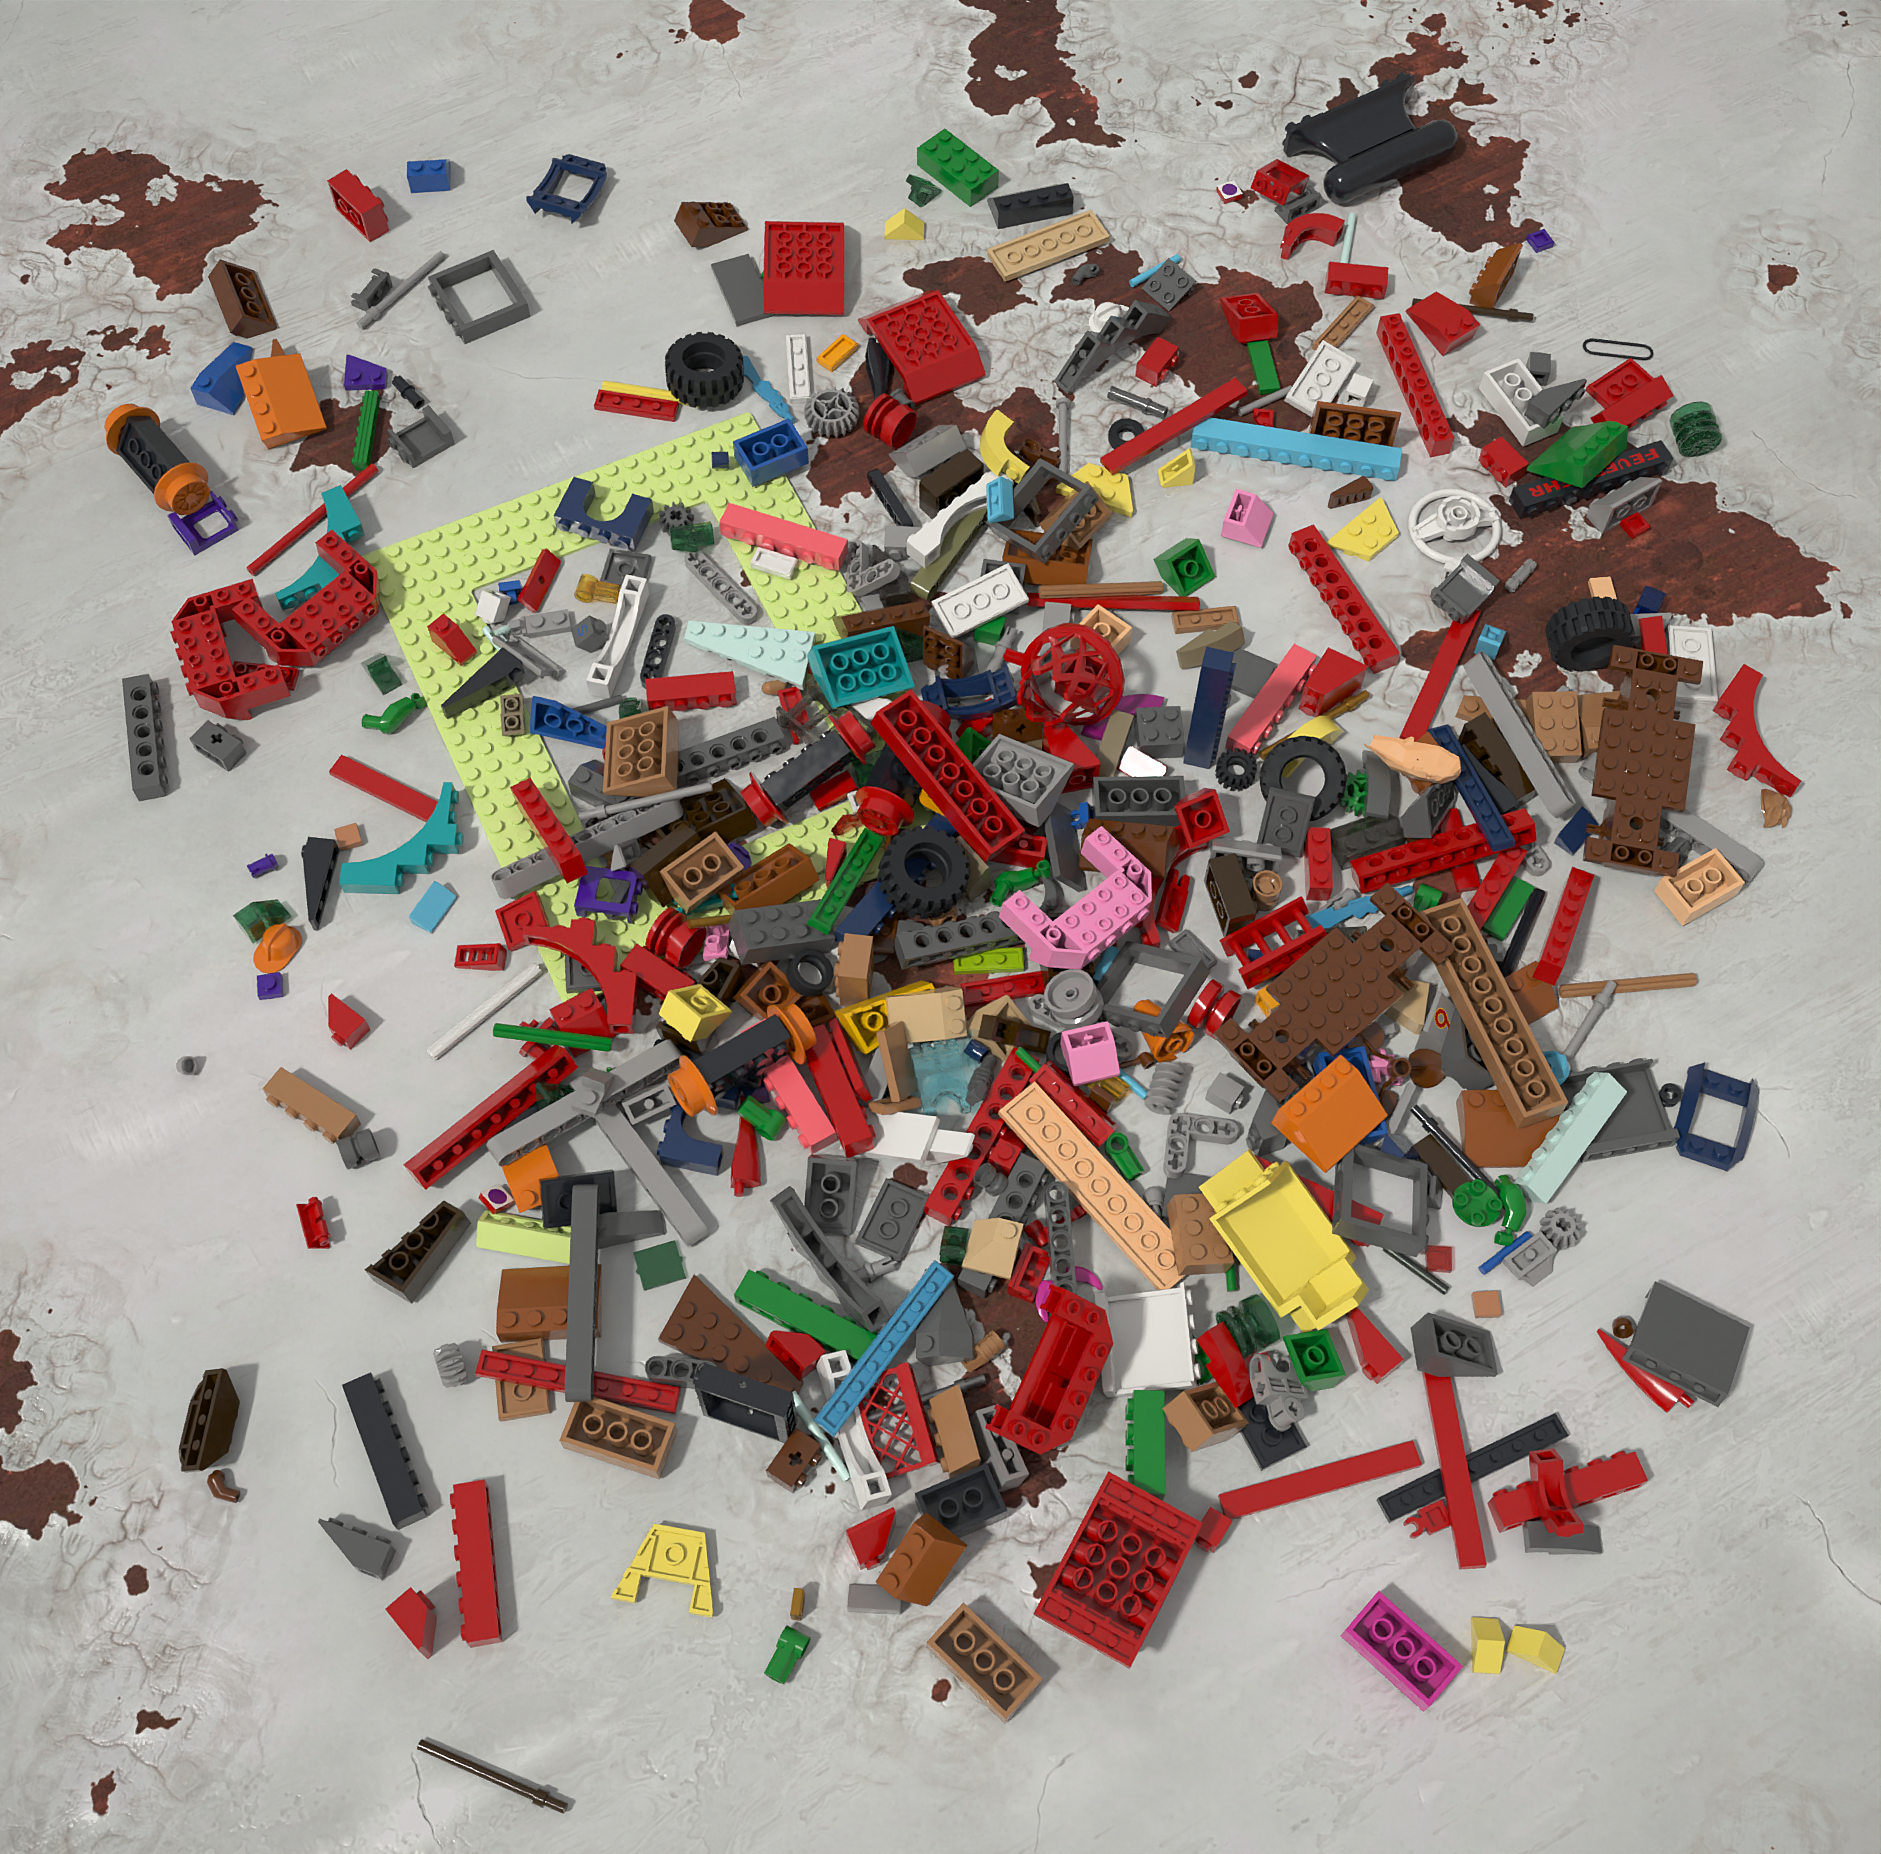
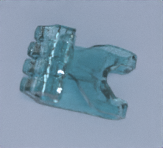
[909,1038,971,1116]

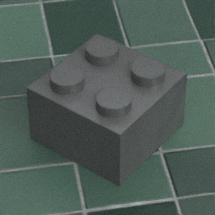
[1134,706,1185,759]

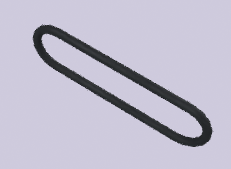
[1583,338,1653,360]

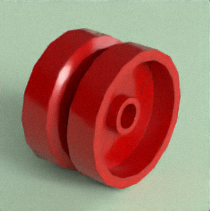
[1187,979,1242,1040]

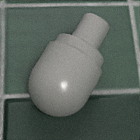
[1144,1186,1164,1218]

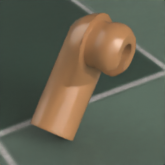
[761,680,789,695]

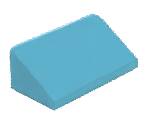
[986,476,1014,523]
[409,881,457,933]

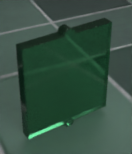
[633,1240,686,1291]

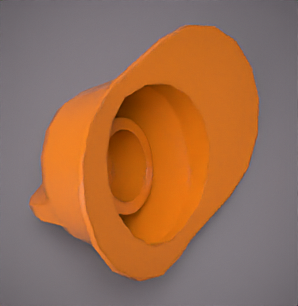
[253,923,302,974]

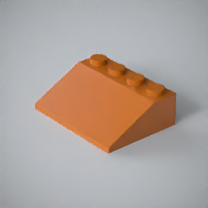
[236,353,327,449]
[1271,1055,1388,1173]

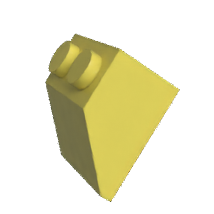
[659,984,732,1042]

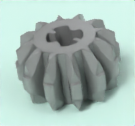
[1539,1207,1582,1250]
[433,1343,468,1388]

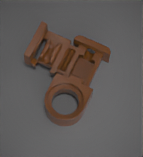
[1018,438,1060,484]

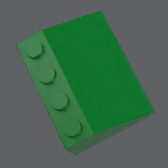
[1527,421,1628,488]

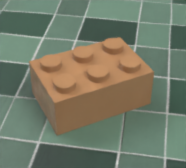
[1526,691,1582,763]
[834,933,874,1007]
[1166,1193,1234,1276]
[1162,1382,1249,1452]

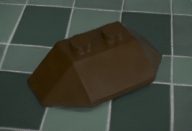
[178,1368,240,1473]

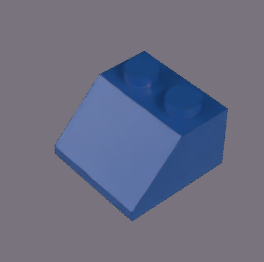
[407,159,450,193]

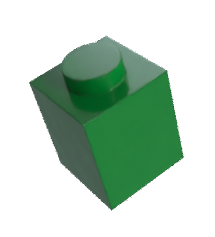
[972,616,1006,646]

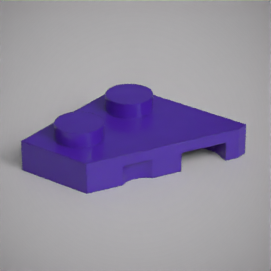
[344,354,388,391]

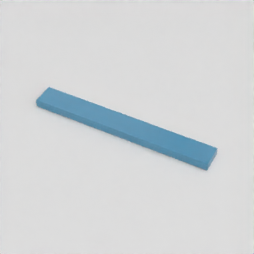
[813,1260,954,1437]

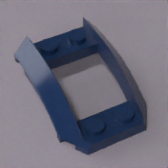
[526,154,607,224]
[921,663,1018,720]
[1674,1062,1759,1172]

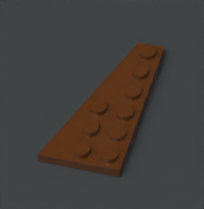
[658,1274,804,1395]

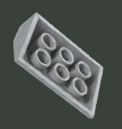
[972,734,1074,827]

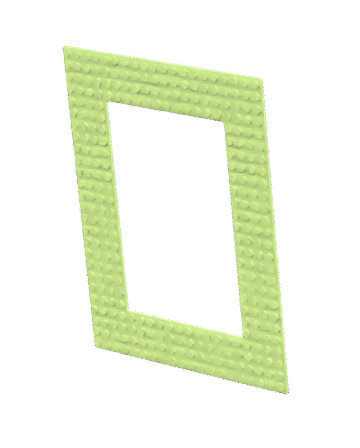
[362,412,937,1003]

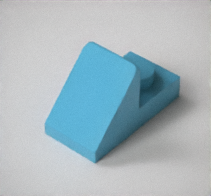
[1474,624,1506,660]

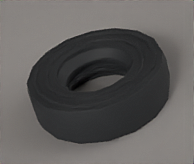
[1108,418,1145,449]

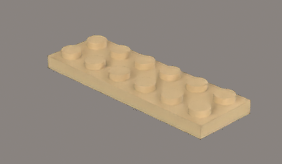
[987,210,1110,282]

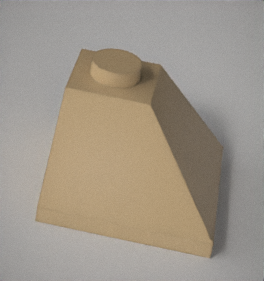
[966,995,1032,1062]
[962,1218,1023,1280]

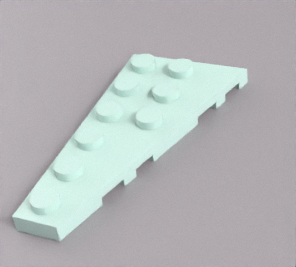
[684,621,816,690]

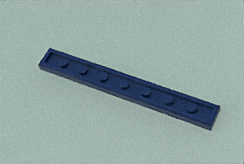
[1427,724,1515,852]

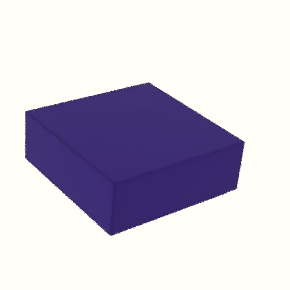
[1526,229,1554,253]

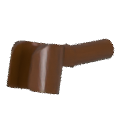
[1120,1052,1154,1069]

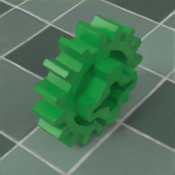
[1340,770,1367,817]

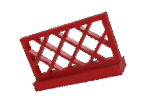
[858,1362,940,1479]

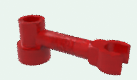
[1023,1205,1086,1248]

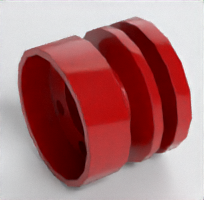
[863,394,917,449]
[645,907,707,969]

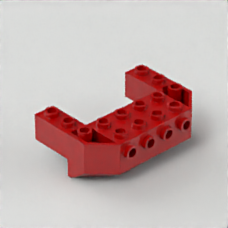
[232,530,380,666]
[170,579,291,720]

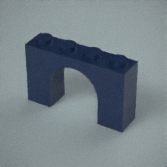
[554,477,654,551]
[657,1086,742,1176]

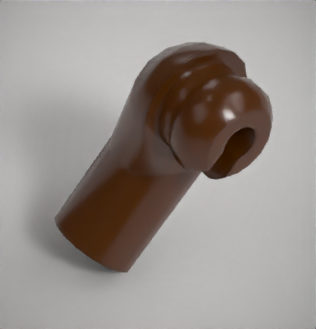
[207,1470,240,1503]

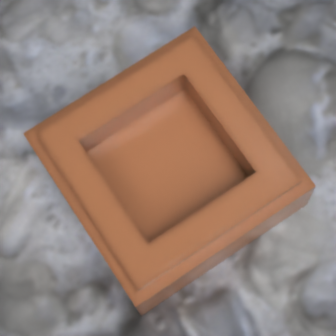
[334,823,363,851]
[1471,1291,1502,1319]

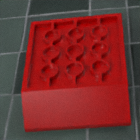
[763,221,844,315]
[858,290,986,405]

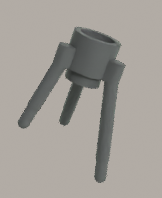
[1659,837,1690,869]

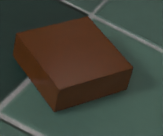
[1089,1084,1115,1114]

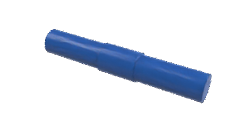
[1478,1231,1532,1275]

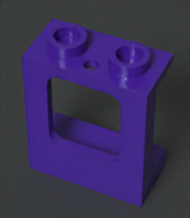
[168,491,239,556]
[574,866,643,924]

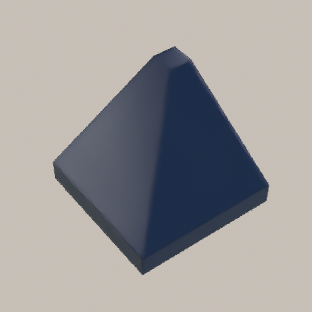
[741,1080,771,1104]

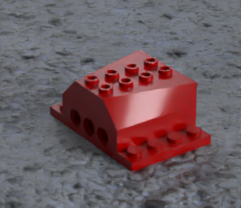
[1033,1471,1203,1669]

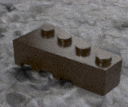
[1458,712,1536,807]
[655,957,745,1055]
[365,1201,471,1304]

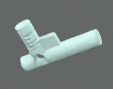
[481,625,510,651]

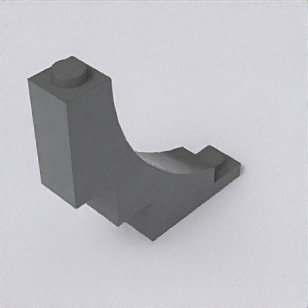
[1054,301,1171,394]

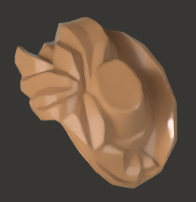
[1760,789,1791,828]

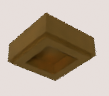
[790,1588,805,1621]

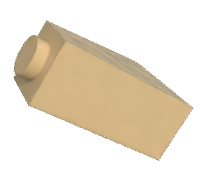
[1384,979,1430,1035]

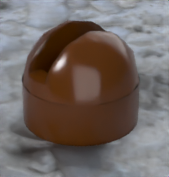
[1612,1317,1634,1339]

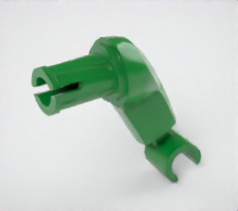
[362,693,427,734]
[990,860,1051,907]
[1494,1175,1526,1246]

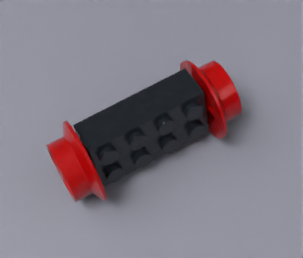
[855,700,952,836]
[740,710,876,827]

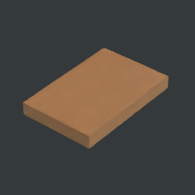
[876,1021,918,1102]
[492,1338,551,1422]

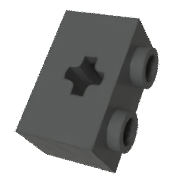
[189,720,246,772]

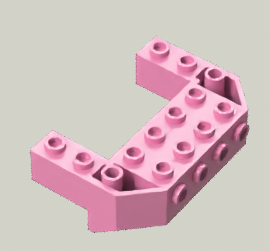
[999,826,1152,970]

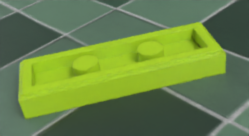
[953,947,1024,975]

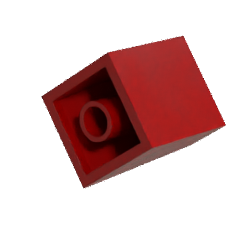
[1299,647,1368,718]
[1042,723,1101,794]

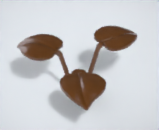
[1347,1022,1445,1120]

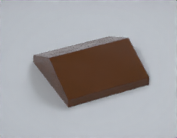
[795,993,837,1028]

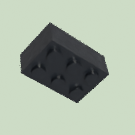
[915,1463,1007,1538]

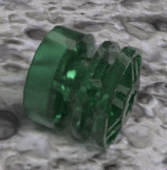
[1669,401,1722,457]
[1216,1294,1280,1360]

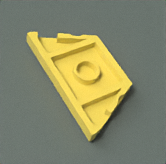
[1056,463,1133,517]
[1326,497,1399,561]

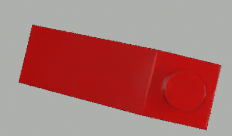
[1345,1307,1404,1384]

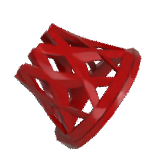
[1003,623,1125,726]

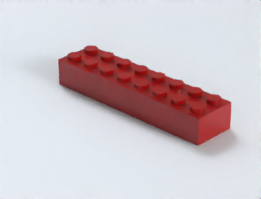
[871,689,1025,863]

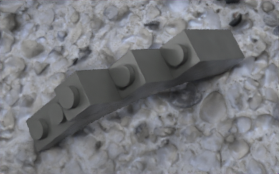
[770,1186,891,1333]

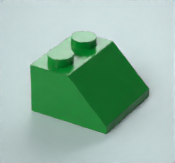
[1153,538,1216,596]
[1283,1329,1346,1392]

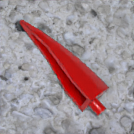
[730,1095,761,1197]
[1596,1329,1694,1413]

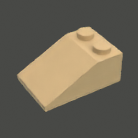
[886,986,967,1043]

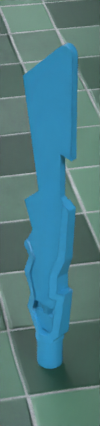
[743,356,796,424]
[1305,885,1413,930]

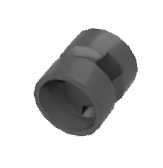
[336,1128,380,1170]

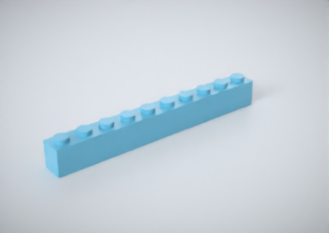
[1190,417,1402,481]

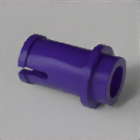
[247,854,279,878]

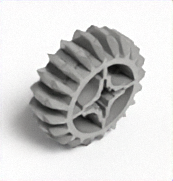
[804,387,859,438]

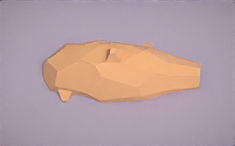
[1364,735,1461,784]

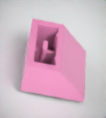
[1221,489,1274,548]
[1060,1021,1120,1086]

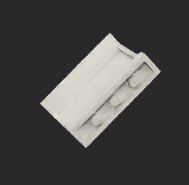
[1095,1282,1201,1398]

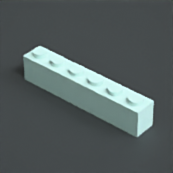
[1513,1072,1627,1204]

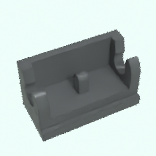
[1274,186,1321,224]
[351,268,393,312]

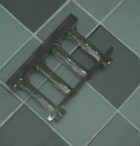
[776,676,877,772]

